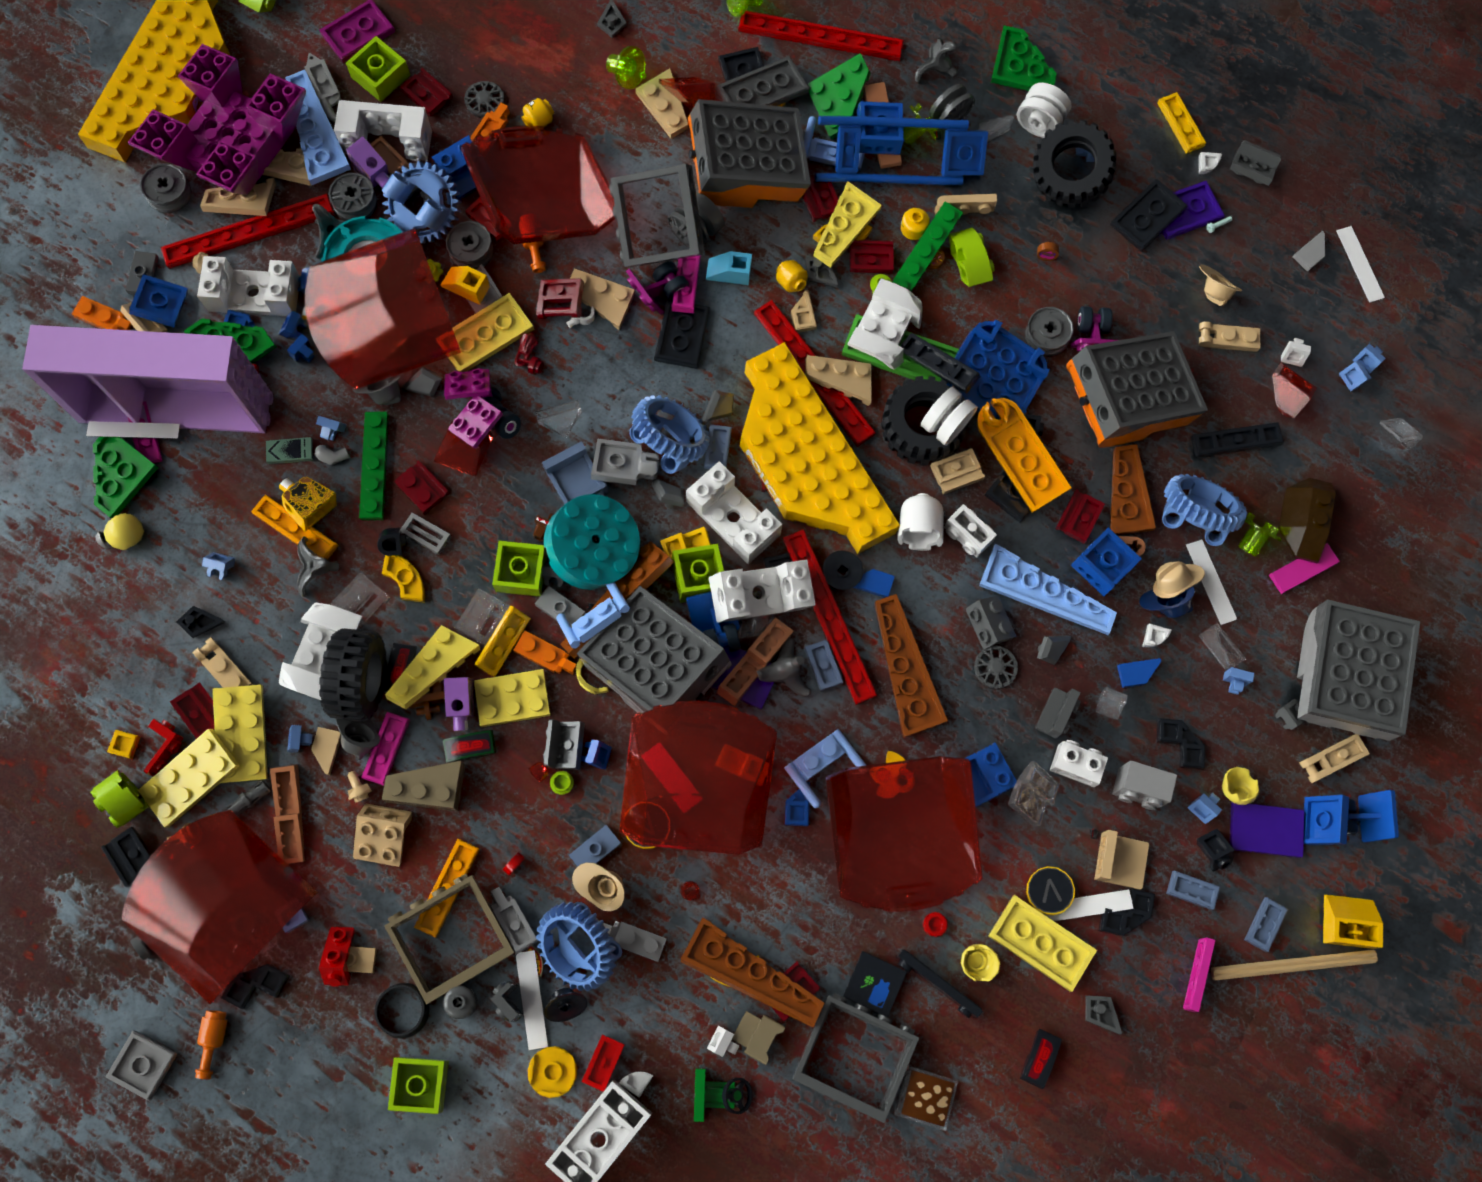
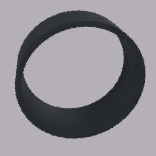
[374,983,430,1039]

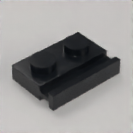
[101,827,159,887]

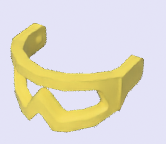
[576,659,609,694]

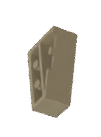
[382,761,465,812]

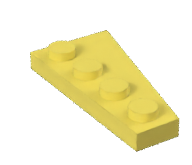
[813,181,882,268]
[385,625,480,709]

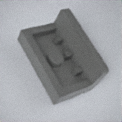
[1230,140,1282,186]
[966,595,1017,649]
[1035,688,1081,739]
[543,719,585,770]
[491,981,524,1022]

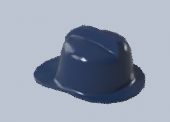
[1139,586,1195,618]

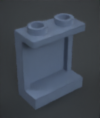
[542,441,609,505]

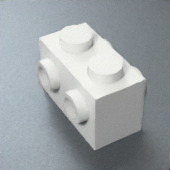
[944,504,997,558]
[1050,740,1108,787]

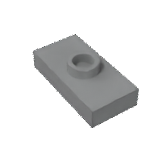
[535,586,586,628]

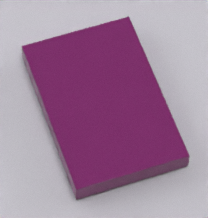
[319,0,395,63]

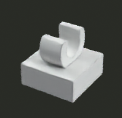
[1281,338,1311,367]
[707,1026,739,1057]

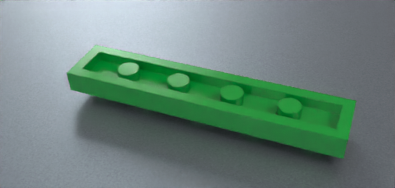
[892,201,963,292]
[359,412,389,520]

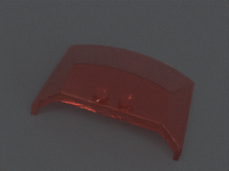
[461,126,615,245]
[305,228,461,389]
[619,701,777,855]
[825,756,983,912]
[121,810,318,1004]

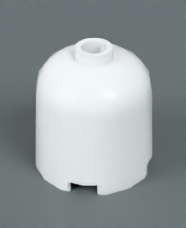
[897,493,944,551]

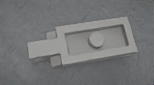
[491,887,538,955]
[603,921,667,962]

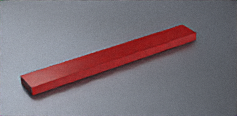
[738,10,904,62]
[161,194,335,269]
[754,300,876,447]
[783,529,877,705]

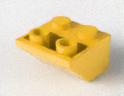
[1323,895,1383,949]

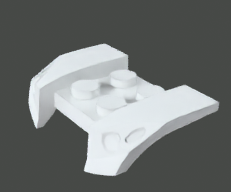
[848,278,923,369]
[279,602,362,700]

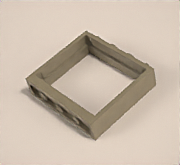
[384,874,515,1004]

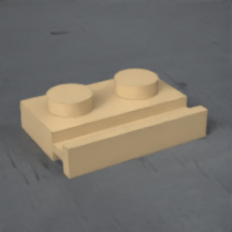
[930,448,985,495]

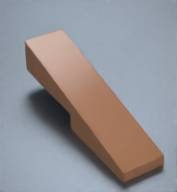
[863,82,902,169]
[717,617,793,706]
[270,764,305,865]

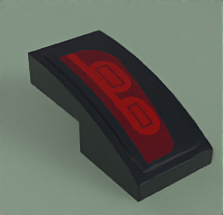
[383,643,417,692]
[1020,1029,1062,1089]

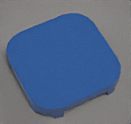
[947,320,1049,420]

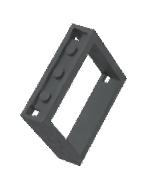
[609,164,705,267]
[791,993,919,1123]

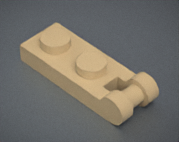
[935,194,997,215]
[1199,322,1260,352]
[192,637,253,688]
[1299,734,1370,783]

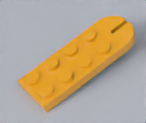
[977,398,1072,513]

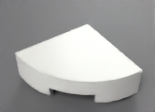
[1199,152,1222,174]
[1142,623,1171,647]
[619,1072,653,1097]

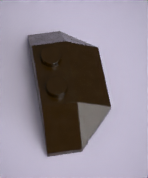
[1278,478,1336,563]

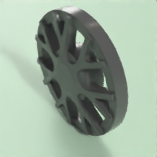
[464,81,504,117]
[974,646,1018,689]

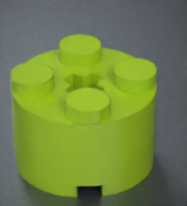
[91,770,149,828]

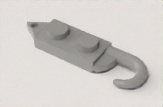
[304,53,341,122]

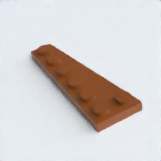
[560,541,674,659]
[874,594,948,738]
[680,917,824,1028]

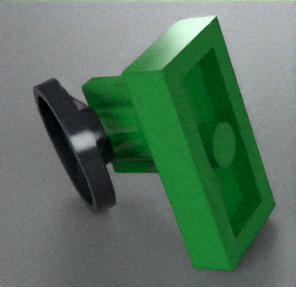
[694,1068,753,1122]

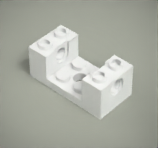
[334,100,432,161]
[197,256,300,316]
[686,461,782,564]
[709,560,816,623]
[545,1080,652,1182]

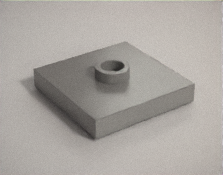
[106,1031,177,1101]

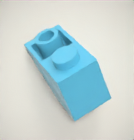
[706,251,752,285]

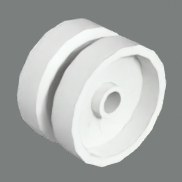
[1016,83,1072,138]
[920,387,978,446]

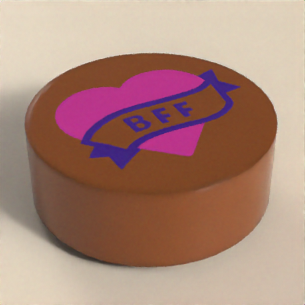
[1037,242,1059,261]

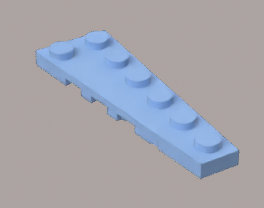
[285,70,351,185]
[979,544,1117,635]

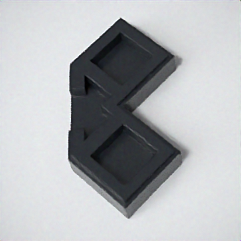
[1157,718,1205,770]
[1098,888,1155,936]
[220,964,290,1009]

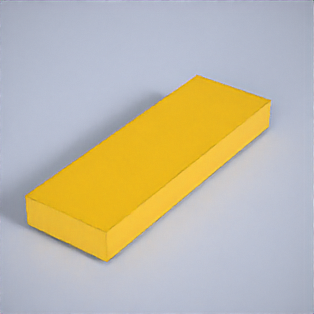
[1157,92,1206,154]
[474,606,531,677]

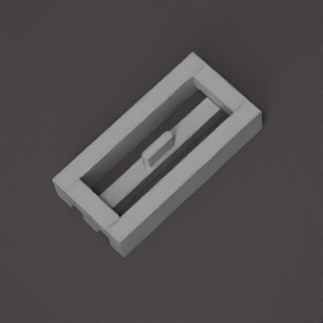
[401,513,451,555]

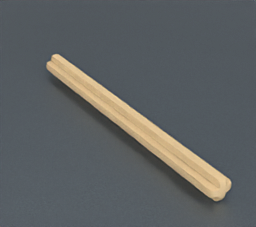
[1211,950,1378,980]

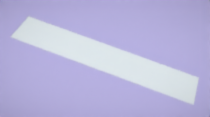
[1336,226,1385,302]
[86,421,180,438]
[1186,539,1237,625]
[1045,889,1133,921]
[516,950,548,1050]

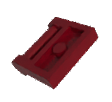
[536,278,584,319]

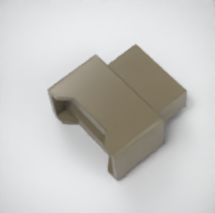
[732,1011,785,1065]

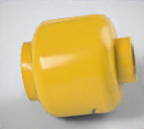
[521,98,554,131]
[901,208,930,240]
[776,260,808,293]

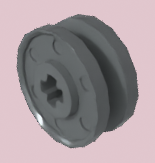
[929,84,976,130]
[140,163,192,213]
[328,173,378,221]
[446,221,494,269]
[1025,307,1073,356]

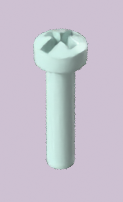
[1206,216,1232,233]

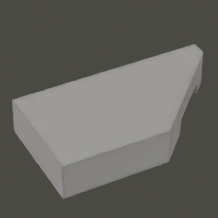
[1293,231,1325,272]

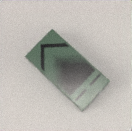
[266,437,313,464]

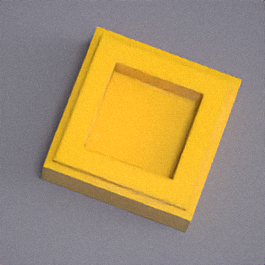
[107,730,141,759]

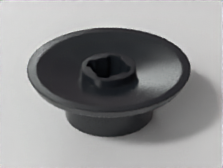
[822,550,863,590]
[544,988,588,1022]

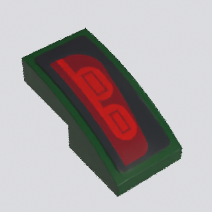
[443,730,496,763]

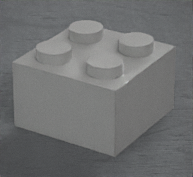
[1112,761,1177,810]

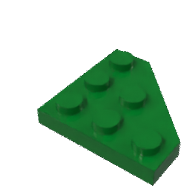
[991,25,1057,91]
[807,53,871,140]
[184,318,277,364]
[93,436,159,519]

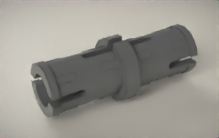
[222,780,272,821]

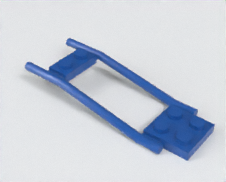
[814,116,988,185]

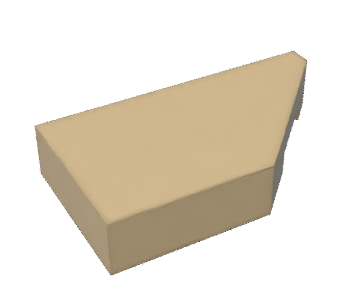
[791,290,817,333]
[311,727,341,775]

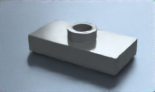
[125,251,159,294]

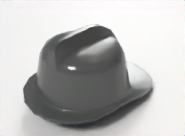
[353,375,401,405]
[336,719,380,760]

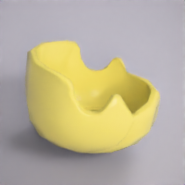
[104,513,144,550]
[1222,767,1259,805]
[960,944,1000,981]

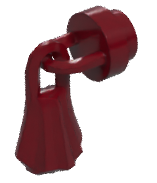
[515,332,544,375]

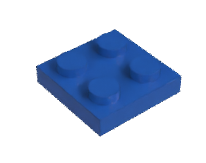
[129,274,188,328]
[1303,795,1349,845]

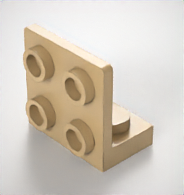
[353,804,412,867]
[1094,830,1149,890]

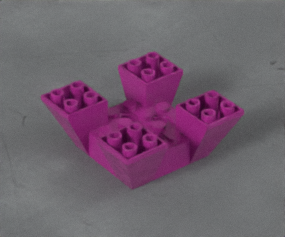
[128,44,306,195]

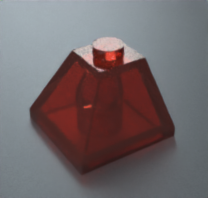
[659,76,715,109]
[1272,362,1317,418]
[434,421,493,477]

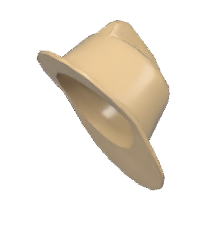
[1199,265,1242,306]
[1153,561,1205,598]
[572,862,625,912]

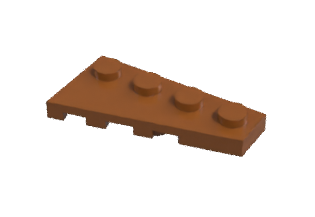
[1110,444,1156,536]

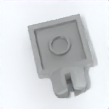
[591,439,659,485]

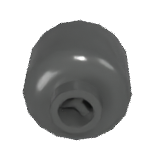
[443,986,478,1019]

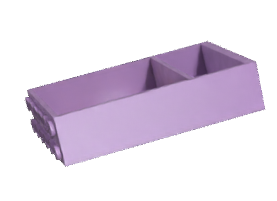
[22,325,273,433]

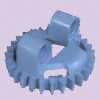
[382,161,461,244]
[630,395,710,474]
[1162,474,1247,546]
[536,902,622,991]

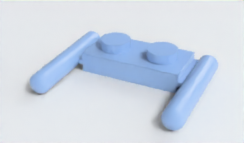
[804,116,865,171]
[556,582,630,648]
[784,729,868,808]

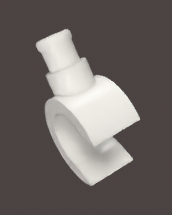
[566,306,595,328]

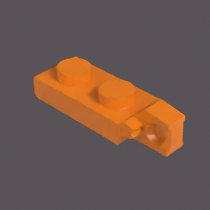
[470,103,510,159]
[72,296,134,330]
[513,631,577,675]

